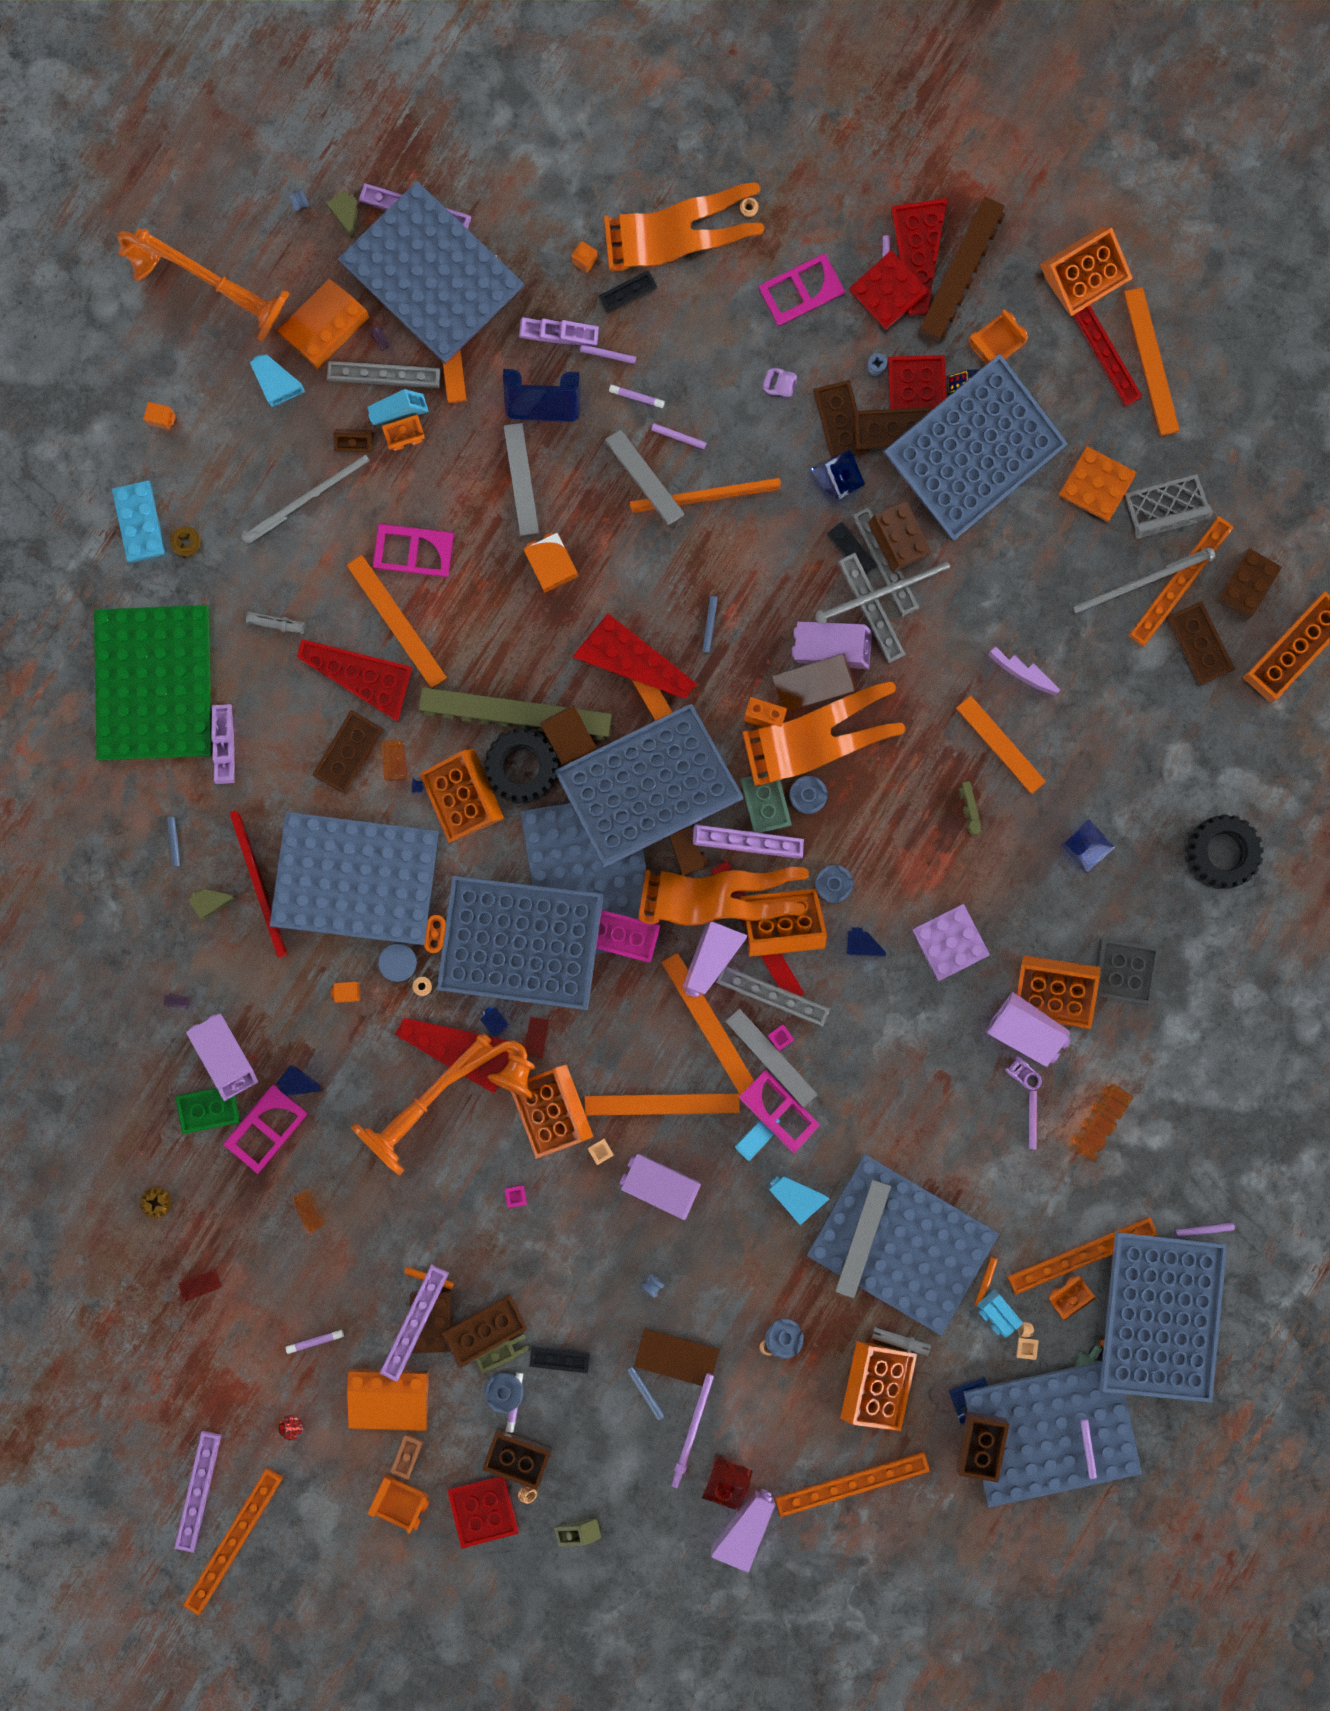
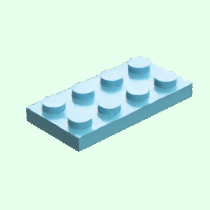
[112,480,166,563]

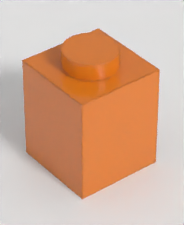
[571,241,598,274]
[143,402,175,430]
[331,982,360,1003]

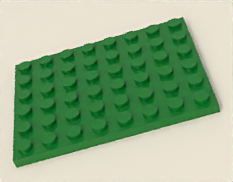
[94,605,212,761]

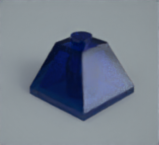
[811,450,865,500]
[1061,819,1115,873]

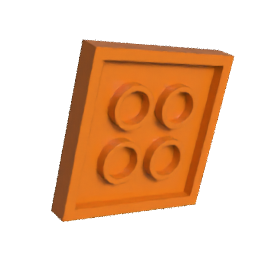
[1059,446,1137,523]

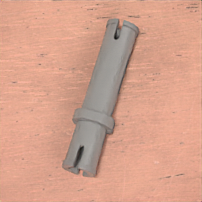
[246,611,305,634]
[871,1327,931,1357]

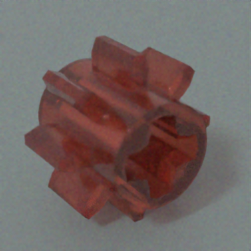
[278,1415,303,1440]

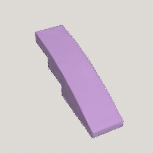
[519,317,599,346]
[988,647,1060,696]
[211,704,235,784]

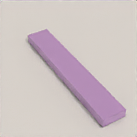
[358,183,471,229]
[693,825,804,859]
[380,1265,449,1382]
[174,1431,222,1553]

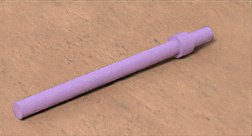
[671,1373,714,1488]

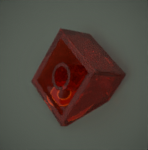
[702,1458,753,1511]

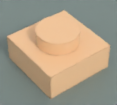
[587,1138,614,1165]
[1016,1337,1039,1360]

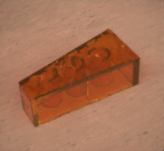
[1069,1083,1133,1163]

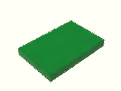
[175,1088,240,1134]

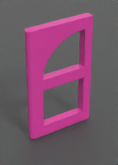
[758,253,845,326]
[373,524,454,577]
[739,1070,820,1154]
[223,1084,308,1174]

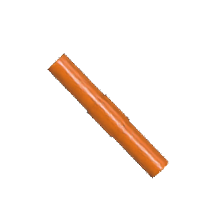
[974,1257,998,1306]
[404,1267,454,1290]

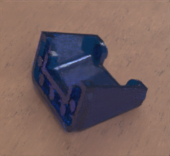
[503,369,582,422]

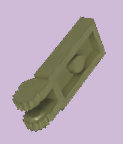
[958,781,981,836]
[475,1334,531,1374]

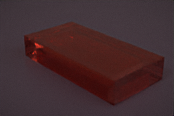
[525,1017,549,1058]
[178,1269,222,1302]

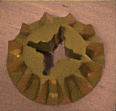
[170,526,201,557]
[140,1187,171,1218]

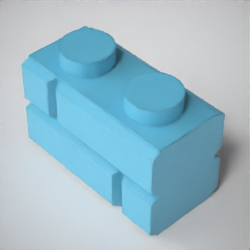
[978,1290,1023,1338]

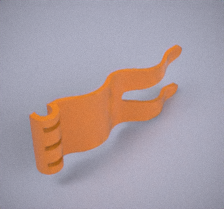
[604,182,764,272]
[742,682,905,786]
[638,867,809,926]

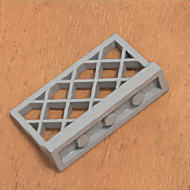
[1124,474,1213,539]

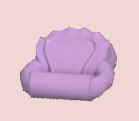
[763,368,797,397]

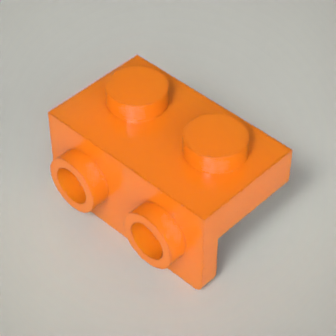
[381,414,425,451]
[1049,1275,1096,1321]

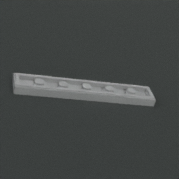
[327,361,441,389]
[504,423,539,537]
[605,430,684,525]
[852,507,919,617]
[837,553,906,664]
[716,966,830,1027]
[725,1009,818,1108]
[835,1180,891,1298]

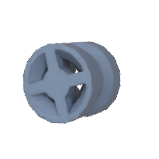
[289,189,310,211]
[867,353,887,376]
[641,1274,665,1298]

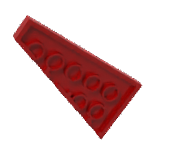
[891,198,947,317]
[572,613,697,699]
[297,639,413,722]
[394,1018,524,1094]

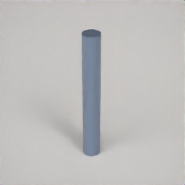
[702,596,718,653]
[627,1366,665,1421]

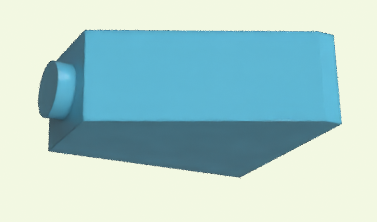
[250,354,305,407]
[367,389,429,427]
[734,1119,780,1161]
[769,1176,829,1225]

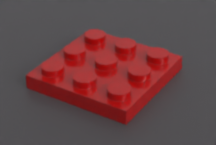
[849,250,929,330]
[888,355,947,411]
[447,1476,519,1549]

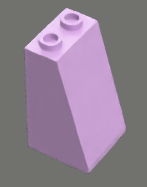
[792,622,872,670]
[682,922,747,997]
[987,992,1071,1067]
[186,1013,258,1101]
[619,1153,701,1220]
[711,1489,775,1573]

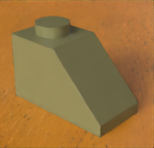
[327,190,358,239]
[188,889,236,920]
[554,1519,601,1547]

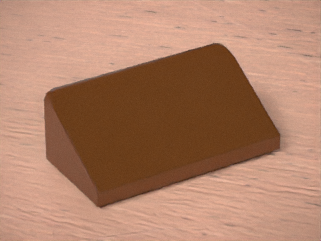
[333,429,373,452]

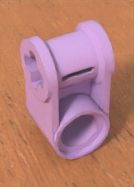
[1004,1055,1042,1090]

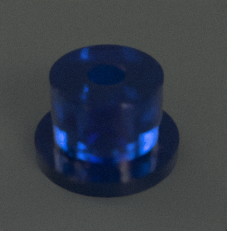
[411,778,423,794]

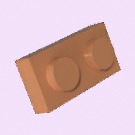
[390,1434,423,1480]

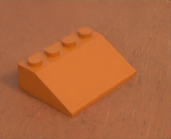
[1040,227,1133,316]
[277,278,370,370]
[419,749,504,843]
[740,888,827,957]
[1017,955,1101,1029]
[511,1064,594,1159]
[840,1341,917,1431]
[347,1368,429,1431]

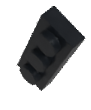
[599,270,657,314]
[826,522,877,575]
[529,1346,590,1373]

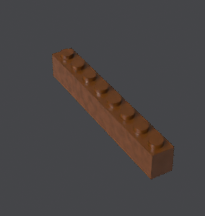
[918,196,1006,343]

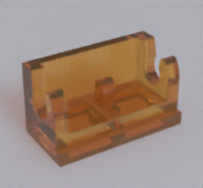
[381,740,407,781]
[292,1189,326,1233]

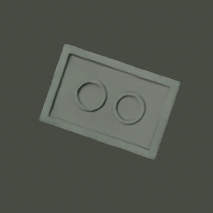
[740,772,792,833]

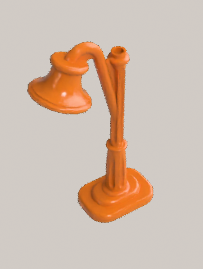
[117,228,290,342]
[350,1033,535,1176]

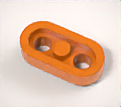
[424,915,446,954]

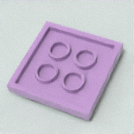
[912,904,990,981]

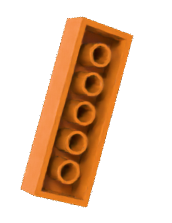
[1242,591,1330,703]

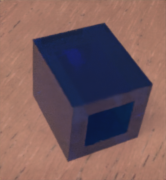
[480,1007,510,1037]

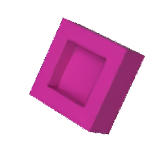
[767,1024,794,1051]
[504,1185,527,1208]

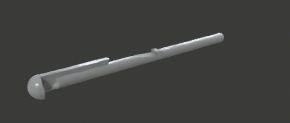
[241,454,370,543]
[1073,548,1215,614]
[816,562,950,624]

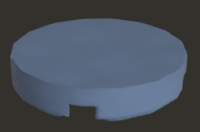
[789,776,827,814]
[815,865,853,903]
[378,943,417,982]
[765,1319,804,1359]
[484,1373,524,1413]

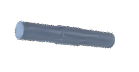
[167,817,181,867]

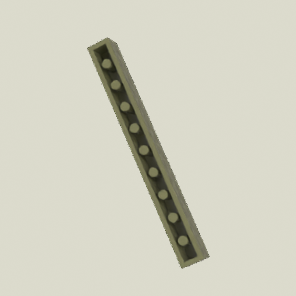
[419,687,612,741]

